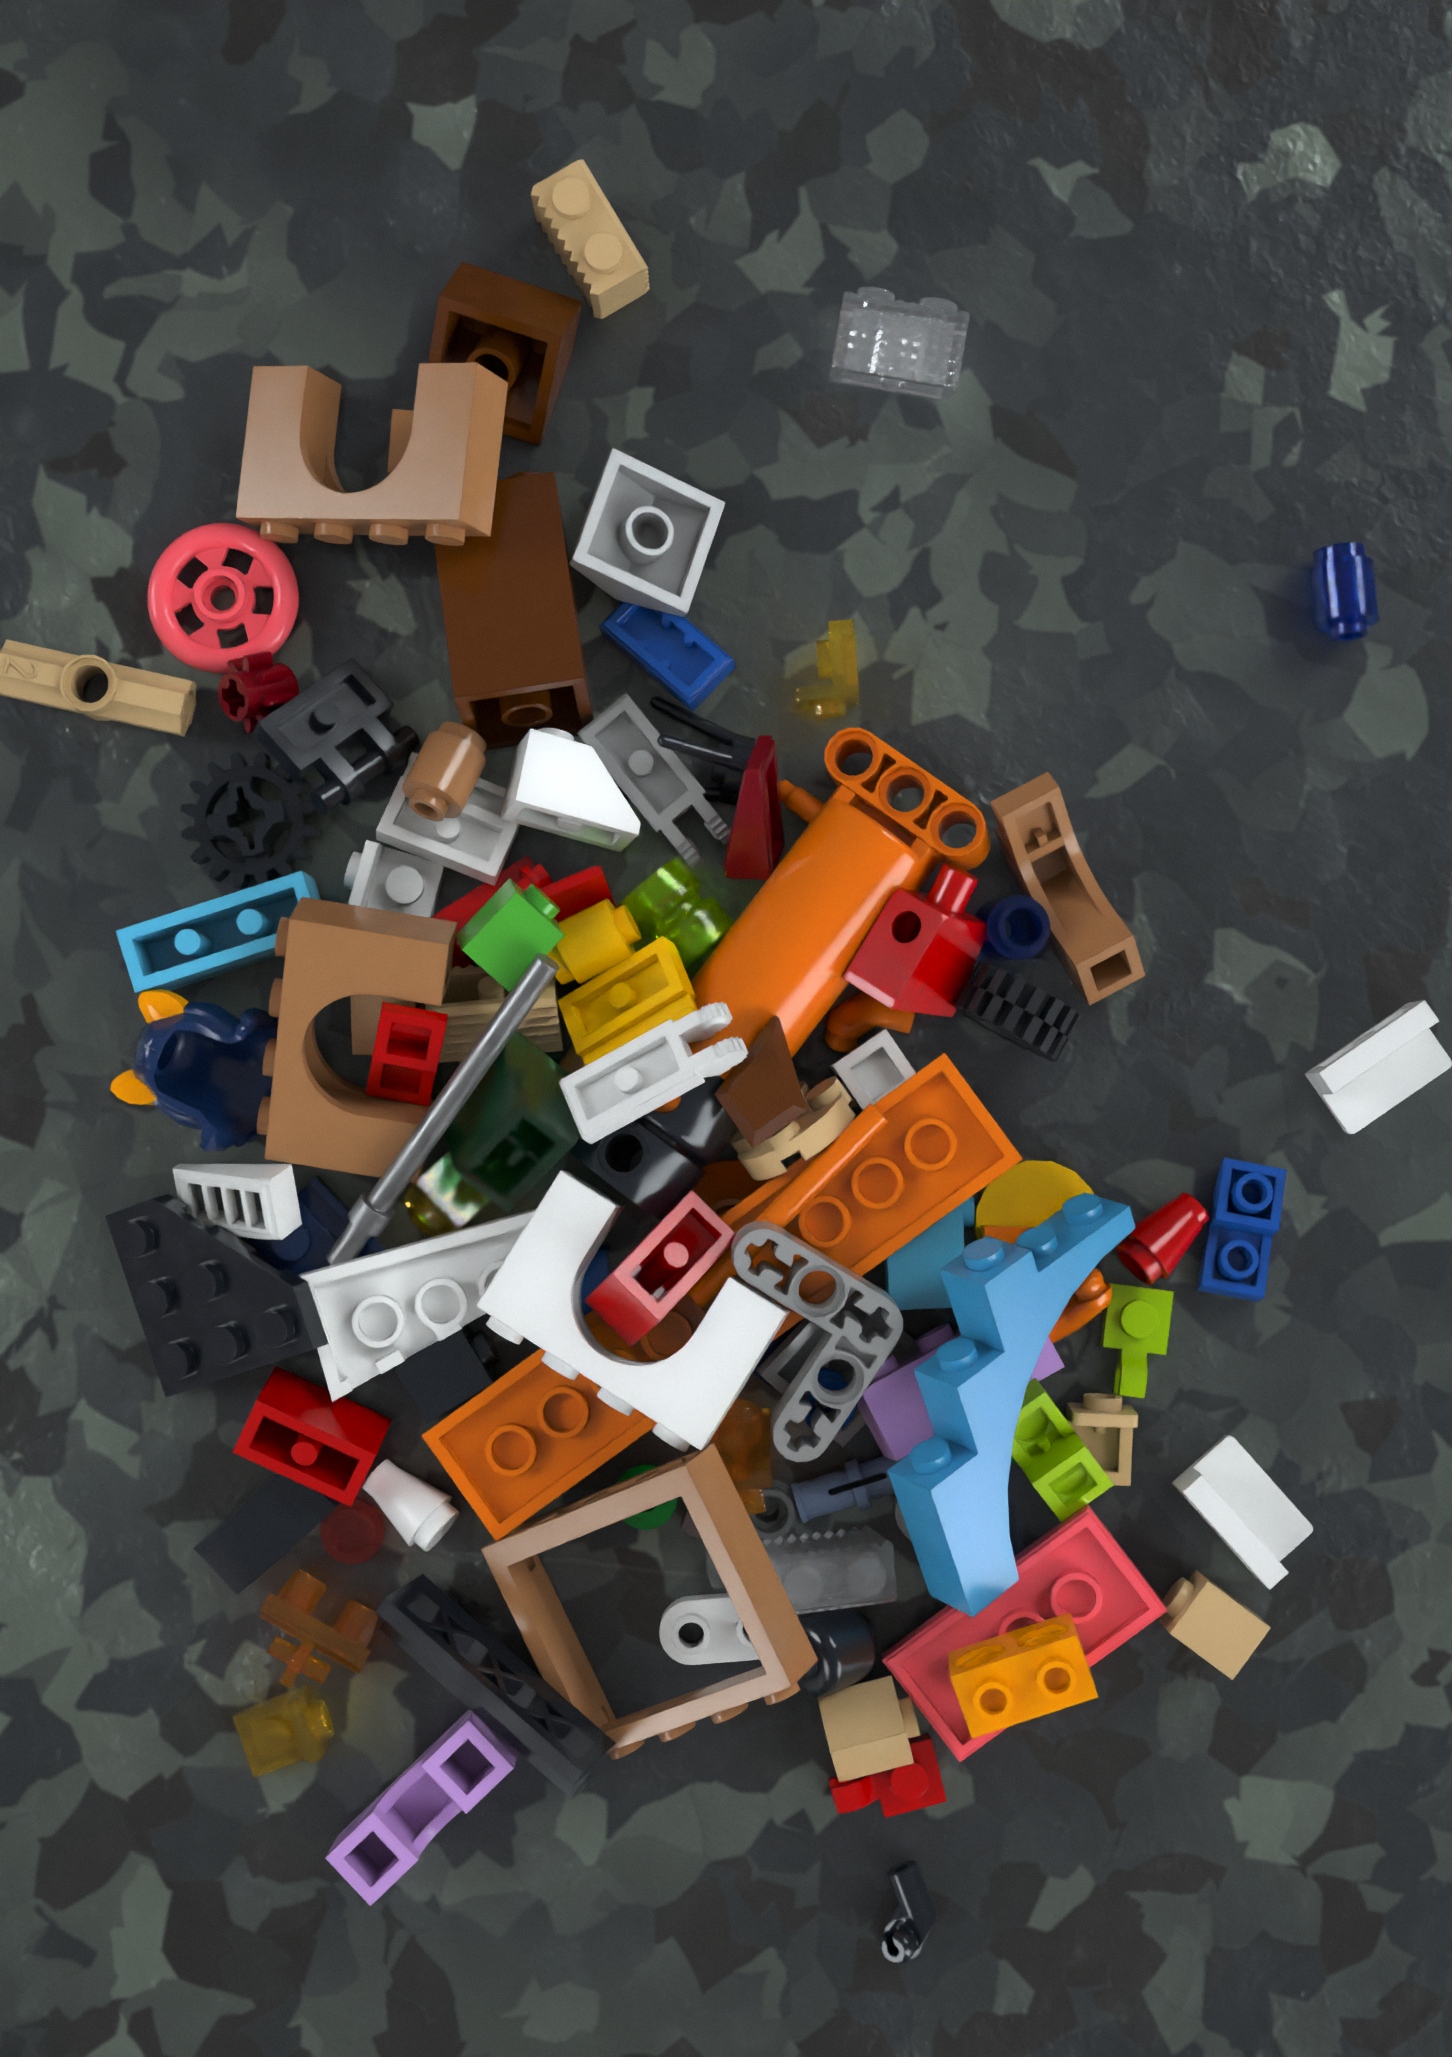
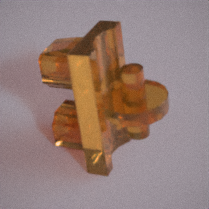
[707,1398,773,1515]
[260,1569,379,1689]

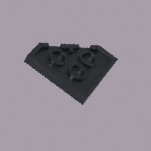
[105,1194,329,1397]

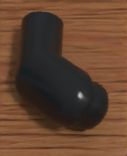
[880,1860,937,1964]

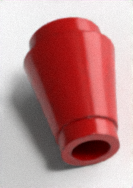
[1114,1192,1210,1285]

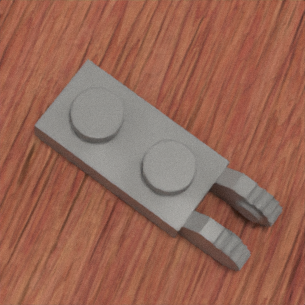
[577,693,731,870]

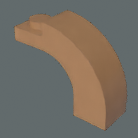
[990,772,1146,1006]

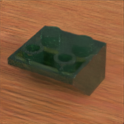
[432,1031,581,1213]

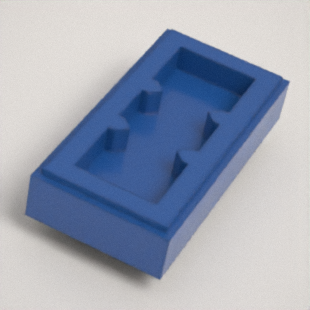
[599,602,736,712]

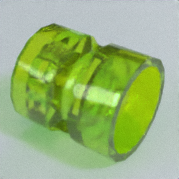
[616,856,735,970]

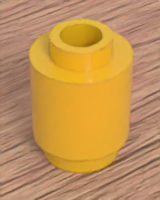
[547,899,642,985]

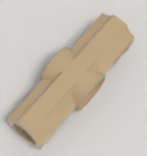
[0,639,197,737]

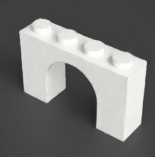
[476,1171,790,1452]

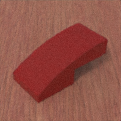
[365,1002,448,1106]

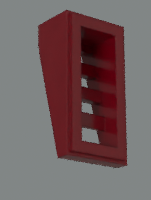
[724,735,785,880]

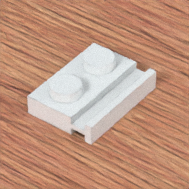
[376,752,520,886]

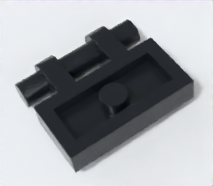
[253,657,420,814]

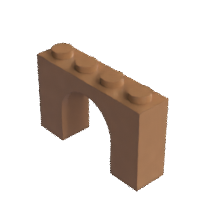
[236,362,508,546]
[257,897,458,1184]

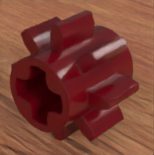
[218,651,299,733]

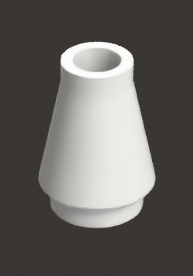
[363,1459,460,1552]

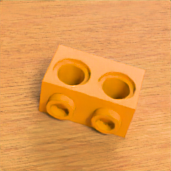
[947,1612,1098,1739]

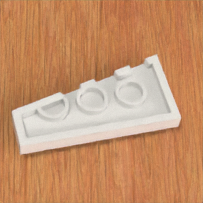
[298,1208,537,1402]

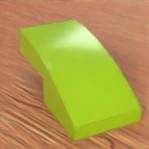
[1012,1377,1114,1522]

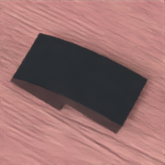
[194,1473,340,1595]

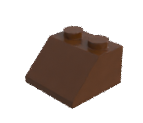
[428,262,583,446]

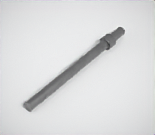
[326,953,559,1265]

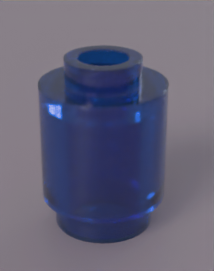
[1309,542,1380,641]
[975,895,1050,961]

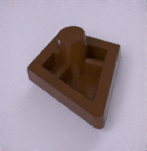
[715,1016,807,1149]

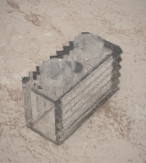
[829,287,970,403]
[762,1525,897,1614]

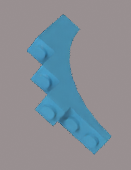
[887,1192,1136,1617]

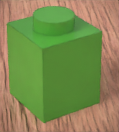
[456,878,565,992]

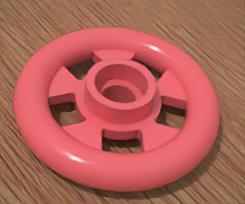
[147,523,299,674]

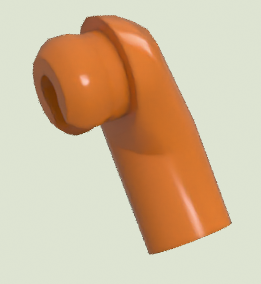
[824,992,915,1052]
[1049,1268,1112,1344]

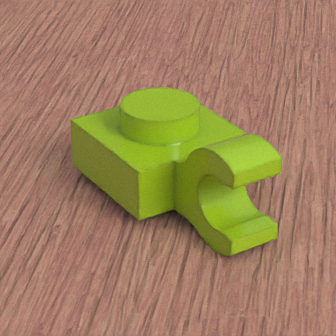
[1099,1283,1174,1398]

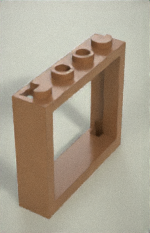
[481,1444,818,1760]

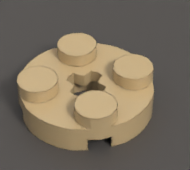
[730,1076,858,1181]

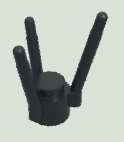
[618,696,756,806]

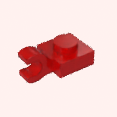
[828,1733,947,1818]

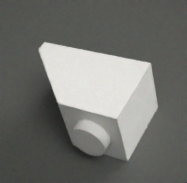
[500,728,641,852]

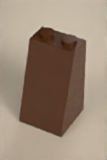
[434,471,594,750]

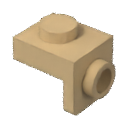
[1066,1393,1138,1486]

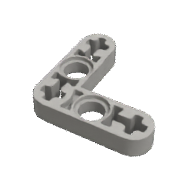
[731,1221,903,1462]

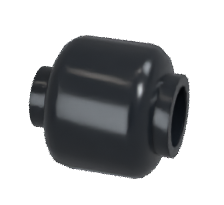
[797,1601,877,1697]

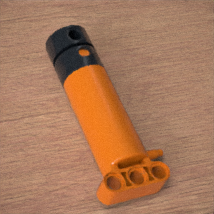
[565,728,991,1221]

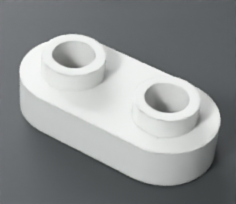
[659,1593,760,1665]

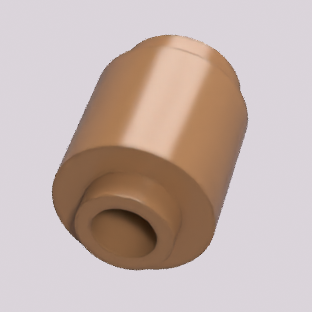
[402,722,487,822]

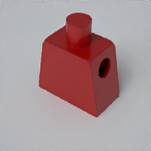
[843,862,988,1018]

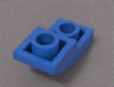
[1196,1158,1287,1302]

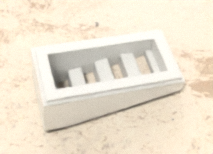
[172,1164,302,1240]

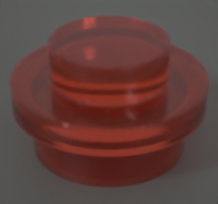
[320,1499,385,1564]

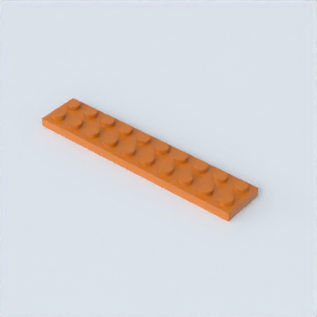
[421,1053,1023,1542]

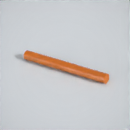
[687,1103,889,1308]

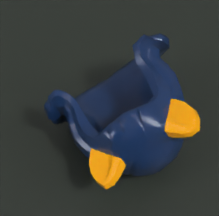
[110,989,279,1153]

